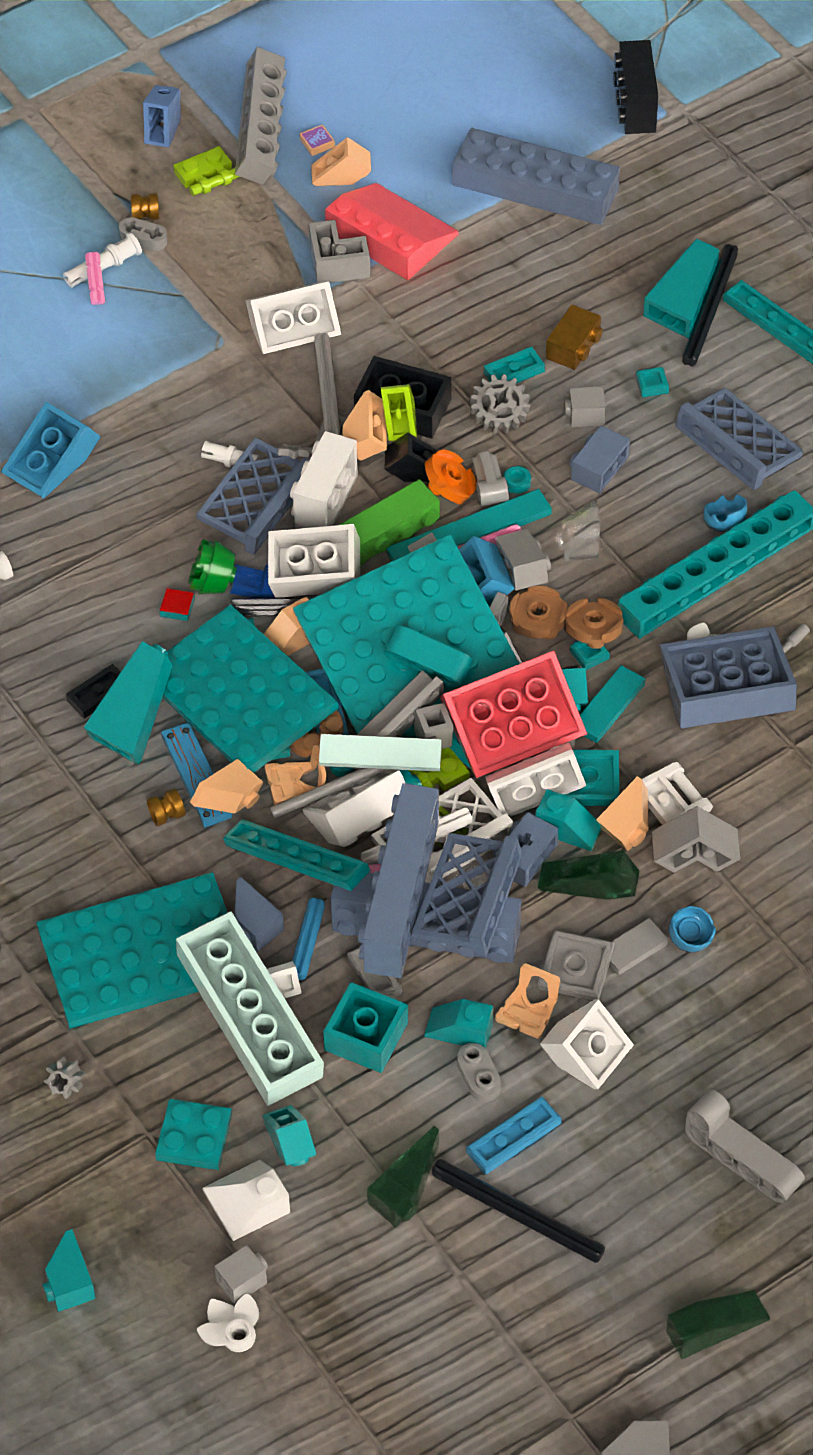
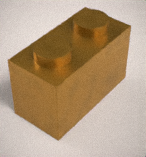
[546,304,603,370]

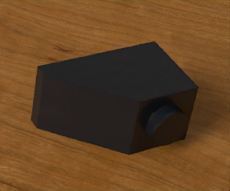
[385,432,438,482]

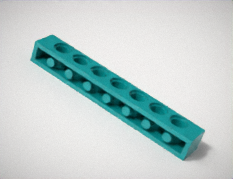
[618,490,813,639]

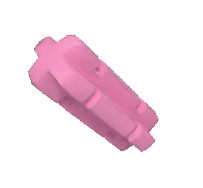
[85,252,105,305]

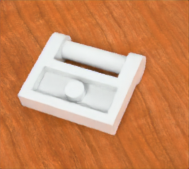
[642,762,713,825]

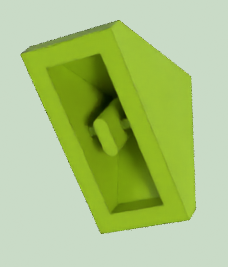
[381,384,417,441]

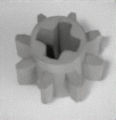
[44,1056,86,1099]

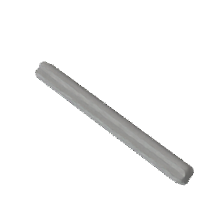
[314,333,341,435]

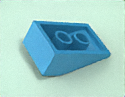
[1,402,101,498]

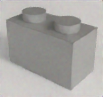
[495,529,551,591]

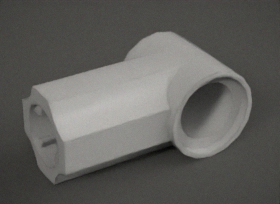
[472,451,509,506]

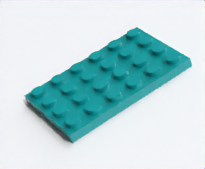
[162,604,339,773]
[36,872,228,1029]

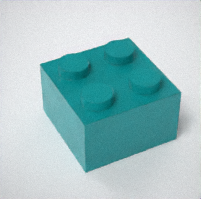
[323,982,408,1073]

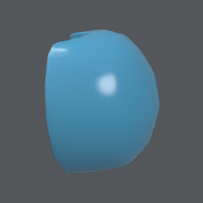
[703,494,747,532]
[668,905,716,953]

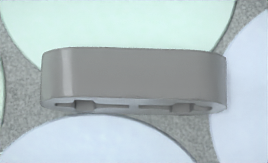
[119,217,168,251]

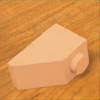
[311,137,371,186]
[343,390,387,461]
[264,596,310,656]
[190,759,263,814]
[596,776,649,851]

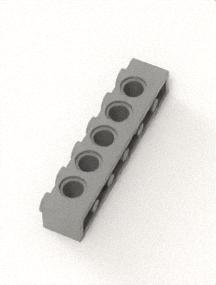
[235,47,287,185]

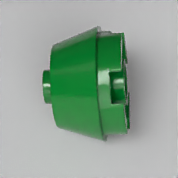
[188,539,237,595]

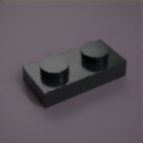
[66,664,121,719]

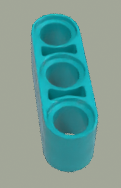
[383,625,473,688]

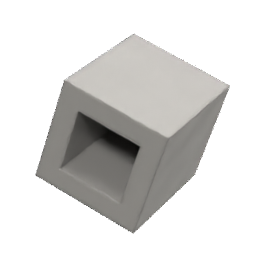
[564,386,605,427]
[414,703,454,749]
[214,1245,268,1305]

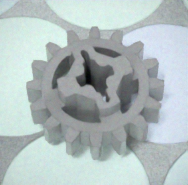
[470,374,530,434]

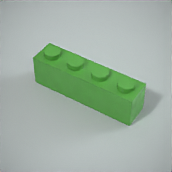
[339,479,440,565]

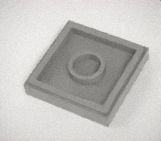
[538,930,615,1000]

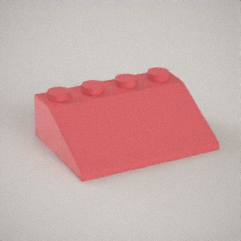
[325,183,458,280]
[440,651,587,778]

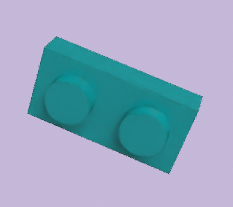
[484,346,545,383]

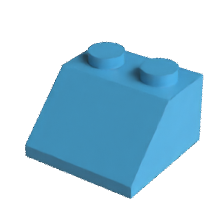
[459,536,515,607]

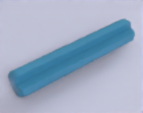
[292,897,325,980]

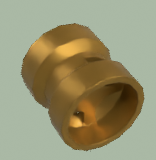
[131,193,159,220]
[146,788,186,827]

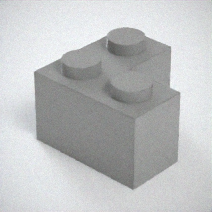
[309,220,370,283]
[652,806,740,873]

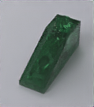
[538,850,640,900]
[367,1126,439,1227]
[666,1290,770,1359]

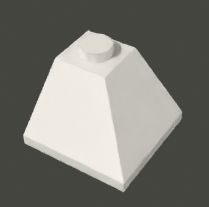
[540,999,634,1089]
[203,1160,290,1241]

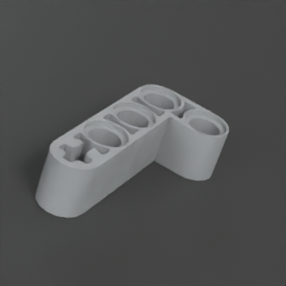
[685,1089,805,1204]

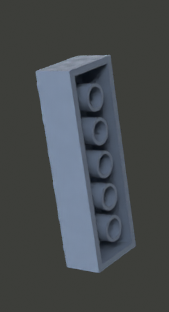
[452,128,620,225]
[358,783,439,978]
[331,872,522,963]

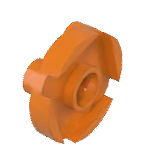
[425,449,476,505]

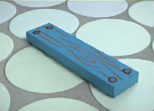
[161,722,232,828]

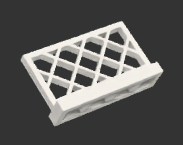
[371,778,513,883]

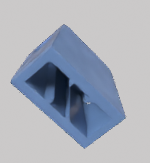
[143,85,181,148]

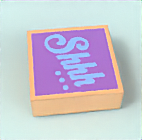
[300,125,335,156]

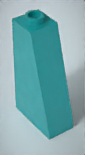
[643,238,719,339]
[84,641,173,765]

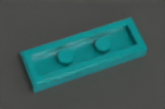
[580,665,646,743]

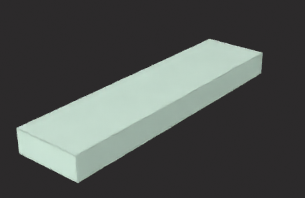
[319,734,442,771]

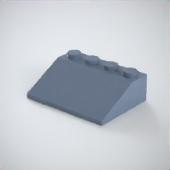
[660,626,797,729]

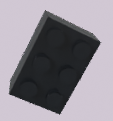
[613,40,658,134]
[354,356,451,439]

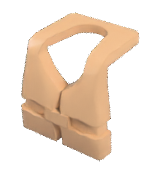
[264,745,326,805]
[495,963,560,1039]

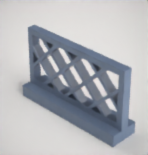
[675,388,803,491]
[196,437,310,555]
[412,833,522,956]

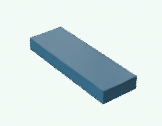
[466,1096,562,1175]

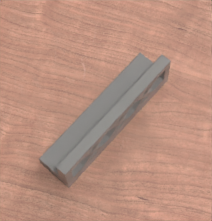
[352,670,444,770]

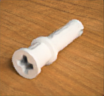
[63,233,142,288]

